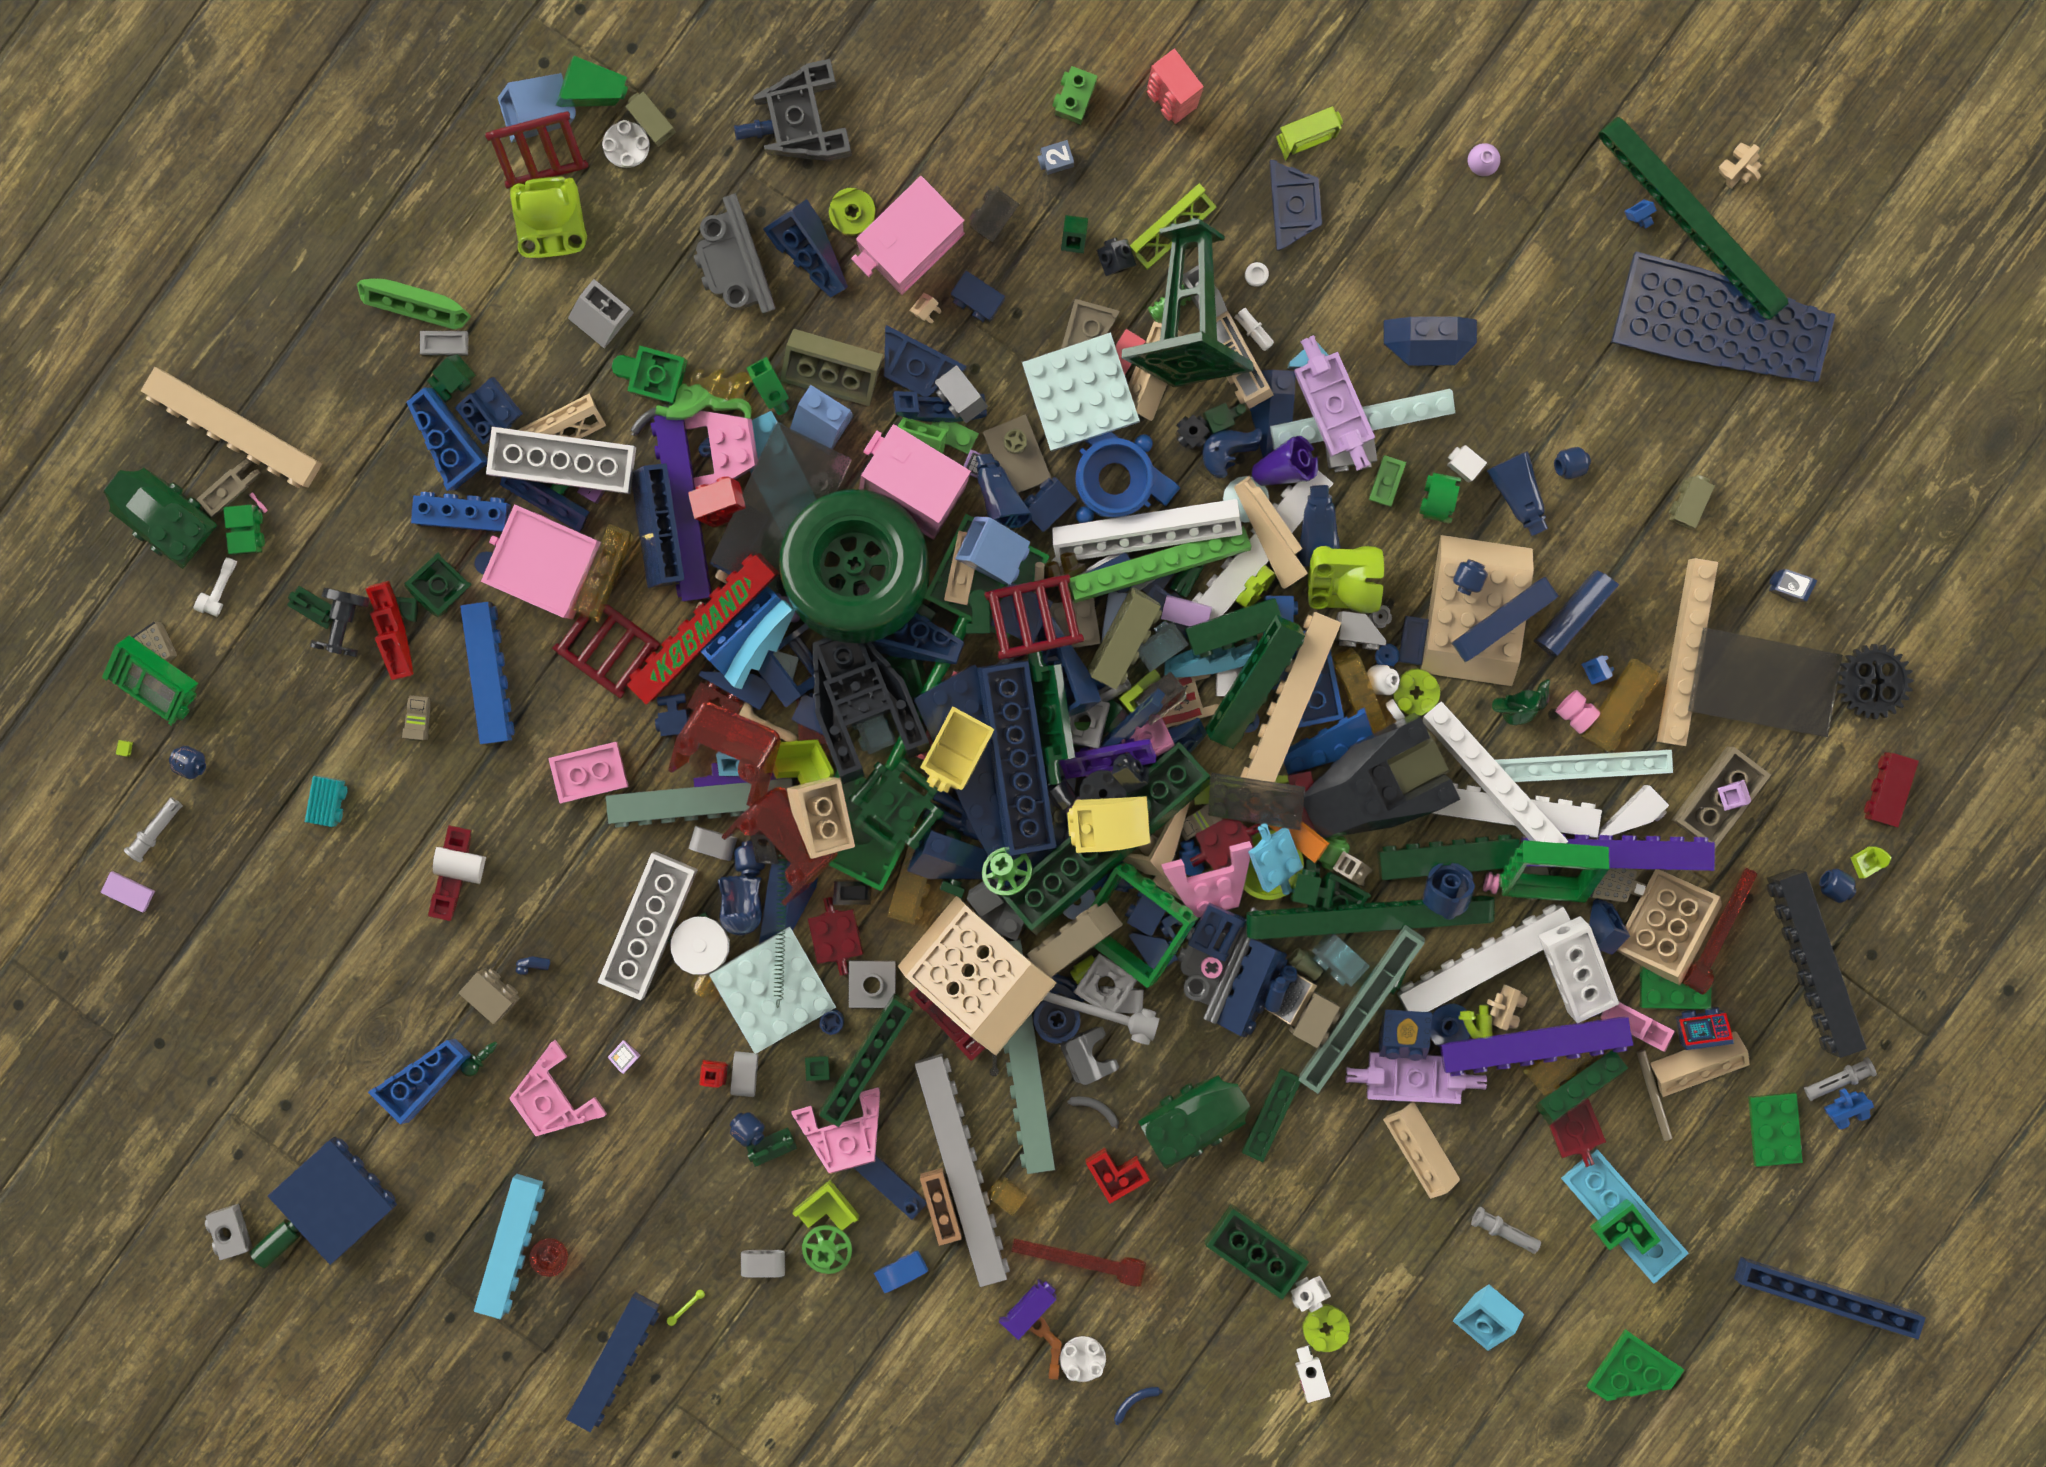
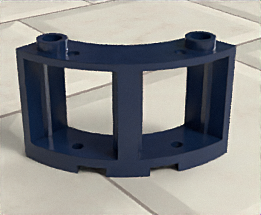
[758,624,815,707]

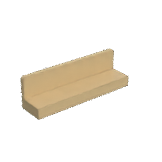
[1128,321,1186,421]
[1650,1032,1750,1097]
[1383,1101,1460,1199]

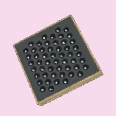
[1265,972,1317,1026]

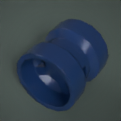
[820,1009,844,1035]

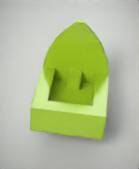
[1850,846,1891,879]

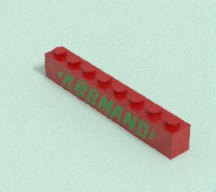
[627,553,780,705]

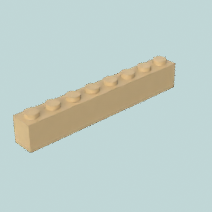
[141,367,322,488]
[1657,558,1718,746]
[1240,612,1341,797]

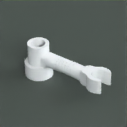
[194,557,237,617]

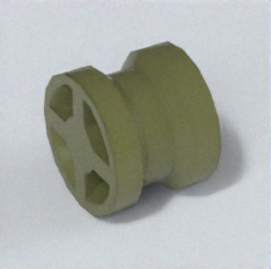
[1004,429,1027,454]

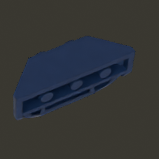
[1383,317,1477,366]

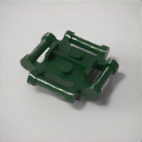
[849,758,944,853]

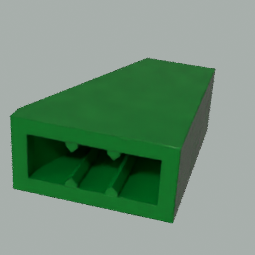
[556,56,628,107]

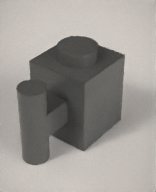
[967,878,1005,917]

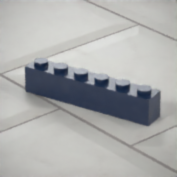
[566,1292,660,1432]

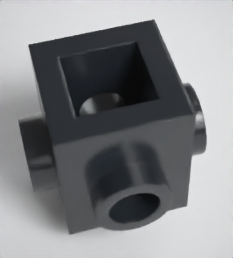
[1096,237,1137,276]
[1175,415,1209,450]

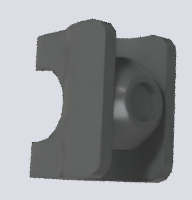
[1060,1026,1119,1085]

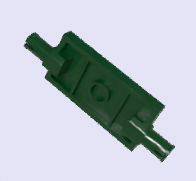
[1027,651,1075,785]

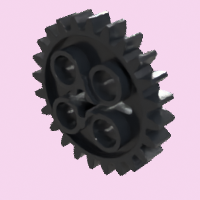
[1835,644,1914,719]

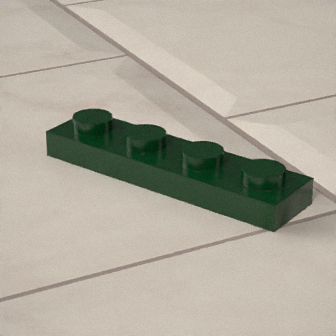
[1241,1068,1301,1163]

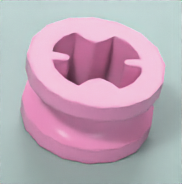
[1483,871,1500,894]
[1201,956,1222,978]

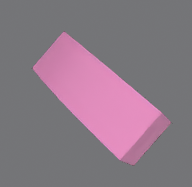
[1600,1002,1675,1052]

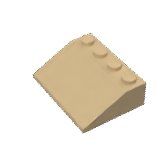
[1617,869,1722,985]

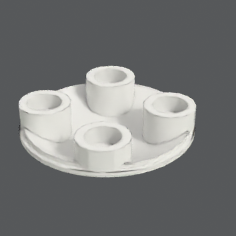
[602,120,650,168]
[1060,1336,1106,1382]

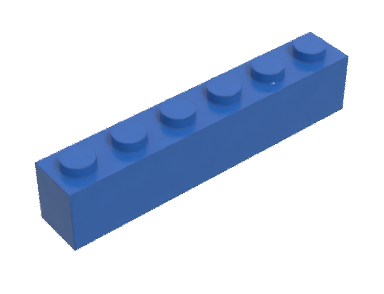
[460,602,514,744]

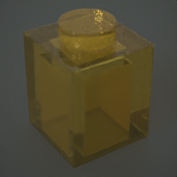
[990,1177,1027,1216]

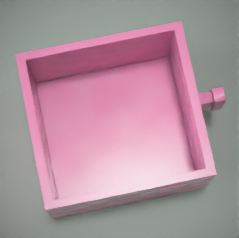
[851,176,965,295]
[859,424,971,540]
[481,504,606,619]

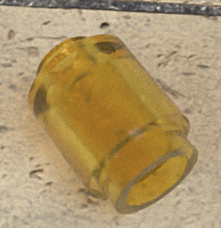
[690,974,716,998]

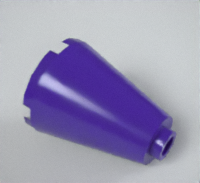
[1252,436,1318,486]

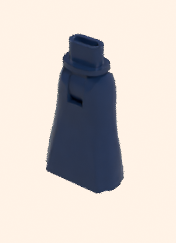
[1486,451,1548,536]
[976,454,1032,528]
[1297,485,1341,567]

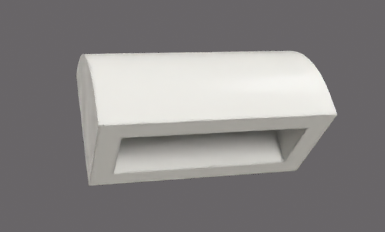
[433,847,486,884]

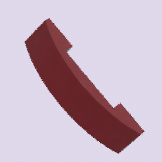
[428,825,472,921]
[908,987,985,1061]

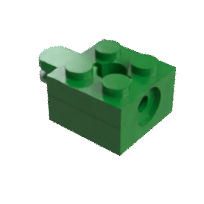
[612,345,688,405]

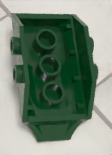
[103,468,217,569]
[1138,1075,1251,1169]

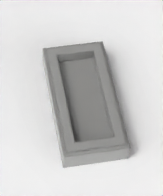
[420,331,468,355]

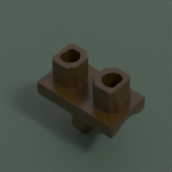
[1044,552,1087,592]

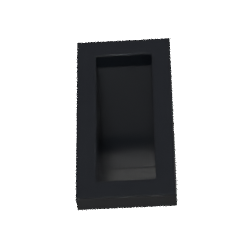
[833,879,872,905]

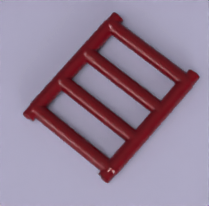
[485,111,589,189]
[984,574,1084,660]
[552,594,661,699]

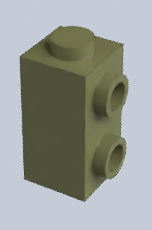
[625,92,676,147]
[1669,475,1715,530]

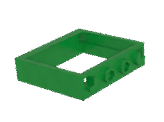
[1499,840,1609,903]
[1091,862,1198,988]

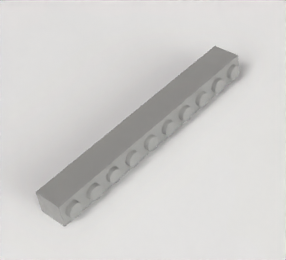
[915,1054,1010,1287]

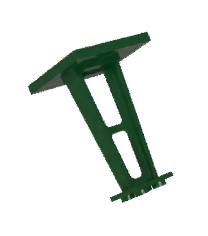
[1122,218,1253,388]

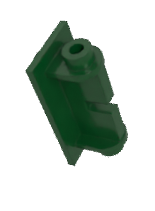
[287,586,333,629]
[746,1127,797,1167]

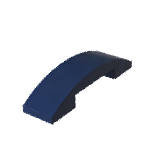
[893,391,987,422]

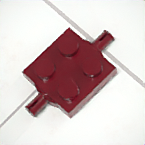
[1190,813,1261,870]
[808,897,864,976]
[1547,1098,1606,1167]

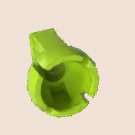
[510,176,587,258]
[1308,546,1384,613]

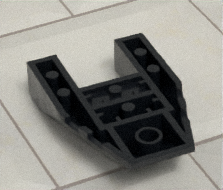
[813,638,930,784]
[1300,713,1461,839]

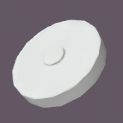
[671,917,729,974]

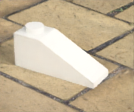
[1598,785,1669,837]

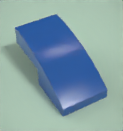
[874,1250,929,1293]

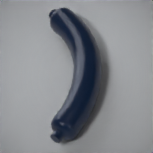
[1114,1387,1162,1425]

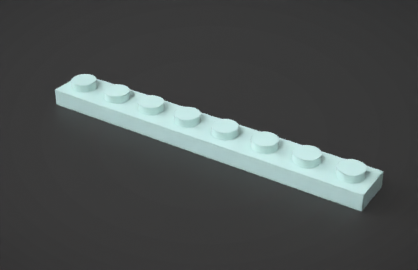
[1270,389,1455,450]
[1495,750,1673,782]

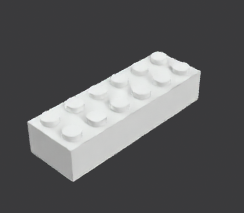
[486,427,636,494]
[598,852,698,1000]

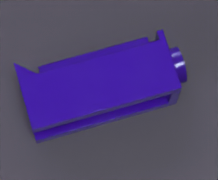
[999,1279,1056,1340]

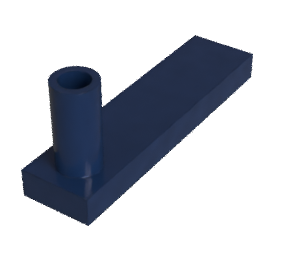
[854,1155,927,1220]

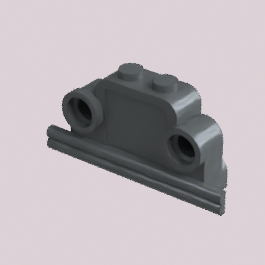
[694,193,776,314]
[1177,908,1259,1024]

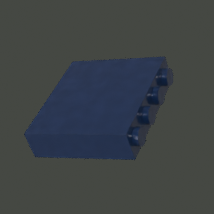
[268,1136,397,1265]

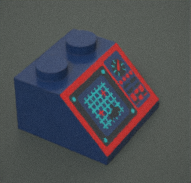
[1676,1007,1734,1050]

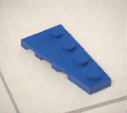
[1283,707,1373,774]

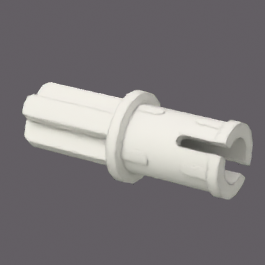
[1234,308,1274,351]

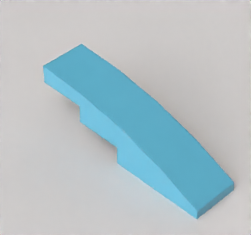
[724,600,795,689]
[1165,639,1258,678]

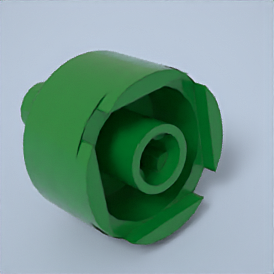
[1419,472,1461,524]

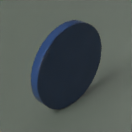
[475,551,493,574]

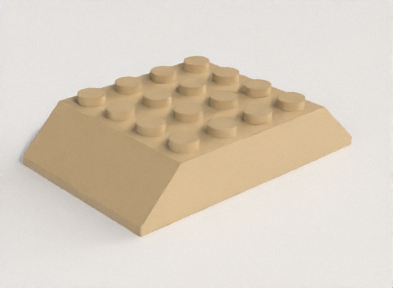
[1420,535,1534,686]

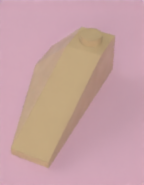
[1123,802,1190,877]

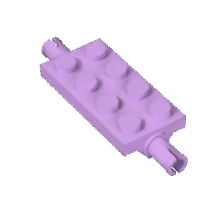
[1294,335,1375,471]
[1346,1052,1487,1104]

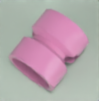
[1555,690,1601,734]

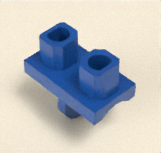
[1824,1088,1874,1129]

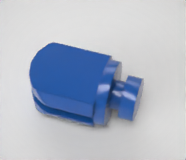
[1179,839,1204,876]

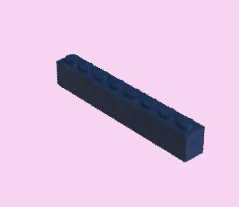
[1734,1257,1926,1340]

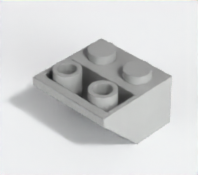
[568,279,634,349]
[1334,611,1386,650]

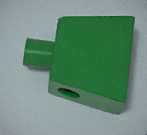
[747,357,790,415]

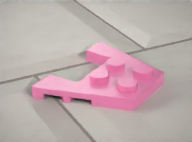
[684,411,759,490]
[1161,841,1252,917]
[509,1040,607,1136]
[791,1088,880,1174]

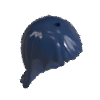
[1203,428,1262,479]
[718,875,762,935]

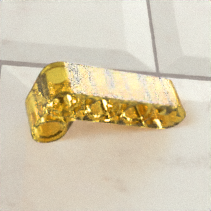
[1332,648,1387,734]

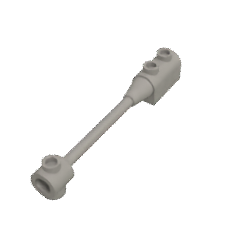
[1043,992,1159,1045]

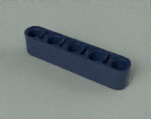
[1451,577,1559,662]

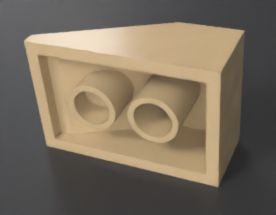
[787,777,855,859]

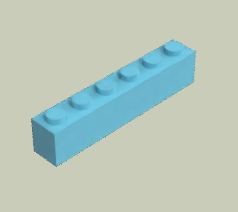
[474,1174,545,1319]

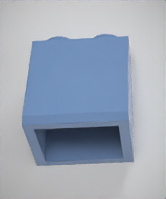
[498,73,576,142]
[790,385,854,455]
[955,517,1030,585]

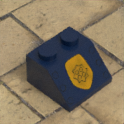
[1379,1010,1432,1061]

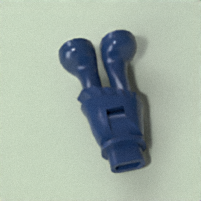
[921,791,979,841]

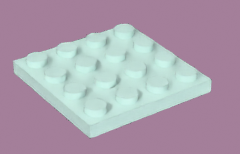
[1022,332,1140,452]
[709,927,836,1054]

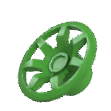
[982,847,1032,896]
[802,1225,852,1274]

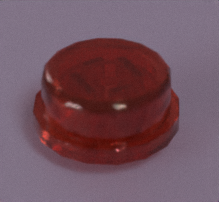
[529,1238,569,1277]

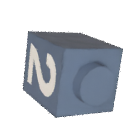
[1037,140,1074,175]

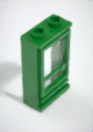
[102,635,198,725]

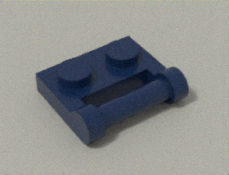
[1188,902,1247,962]

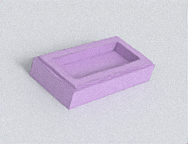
[1161,595,1212,626]
[101,871,155,913]

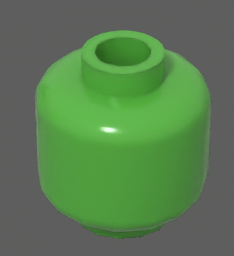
[1319,836,1350,870]

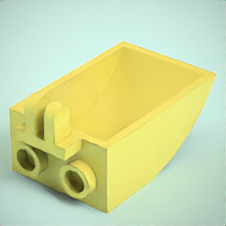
[920,706,994,793]
[1067,797,1150,853]

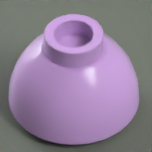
[1468,143,1500,176]

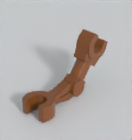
[1029,1316,1062,1380]

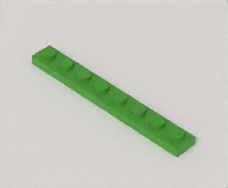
[1068,526,1252,603]

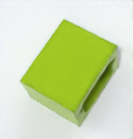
[116,740,133,757]

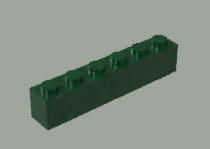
[1205,615,1305,749]
[1377,834,1520,880]
[819,993,914,1127]

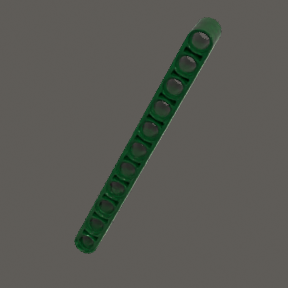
[1599,117,1788,320]
[1246,895,1495,939]

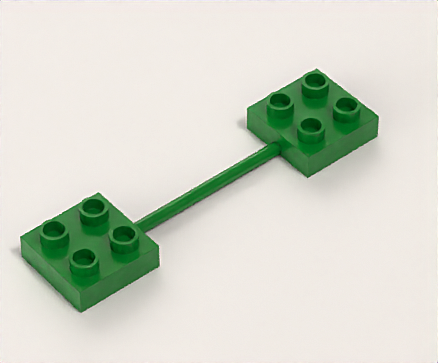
[798,514,1050,892]

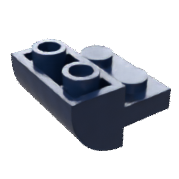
[455,377,523,445]

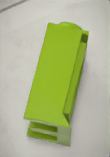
[1276,106,1343,161]

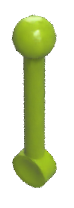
[667,1290,705,1326]

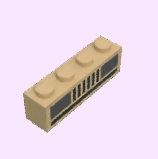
[1216,311,1274,409]

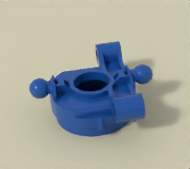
[1075,432,1180,523]

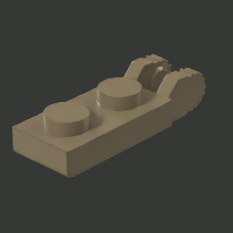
[196,459,261,517]

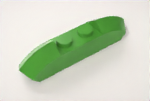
[357,279,471,329]

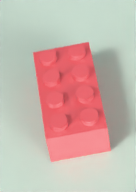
[1147,48,1204,124]

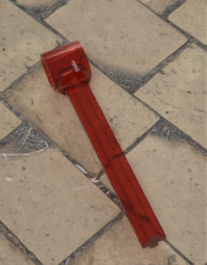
[1682,868,1758,995]
[1011,1238,1146,1287]

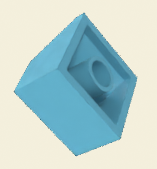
[1453,1285,1524,1351]

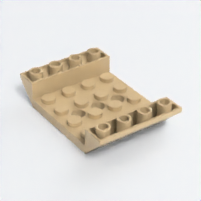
[898,896,1056,1055]

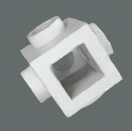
[1291,1276,1331,1313]

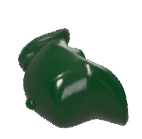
[1492,679,1550,726]

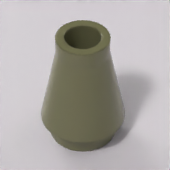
[1288,948,1323,980]

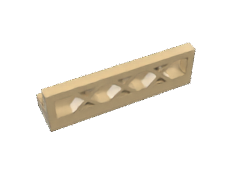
[518,393,606,439]

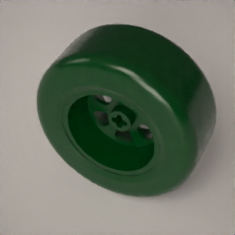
[779,489,930,644]

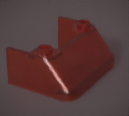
[668,702,781,807]
[722,787,838,906]

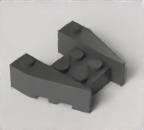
[753,59,852,161]

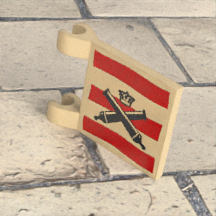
[1148,674,1219,728]

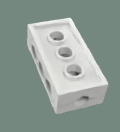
[1538,916,1619,1024]

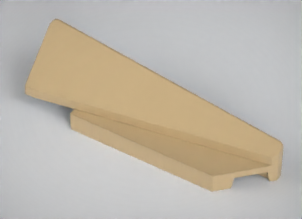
[1234,476,1308,589]

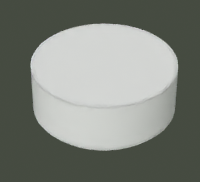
[1245,262,1269,287]
[1386,699,1405,721]

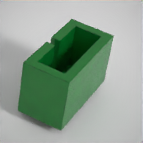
[224,505,265,555]

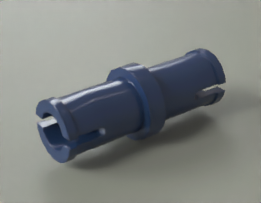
[734,119,775,141]

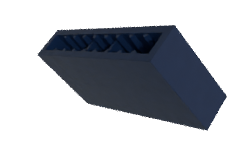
[632,463,684,588]

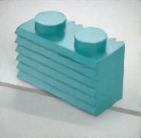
[305,775,347,827]

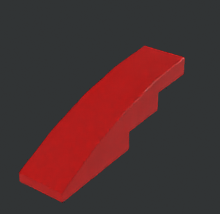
[366,581,413,680]

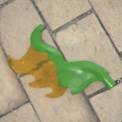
[655,369,753,420]

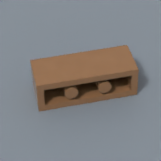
[920,1168,962,1246]

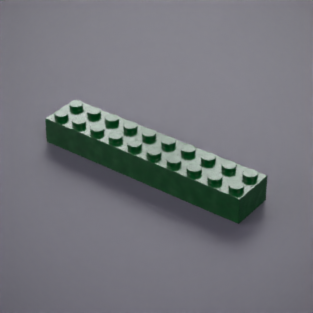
[1002,742,1213,935]

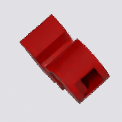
[699,1060,728,1087]

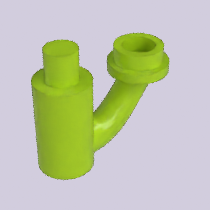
[1458,1005,1492,1039]

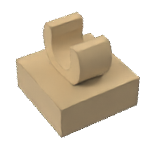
[909,293,941,323]

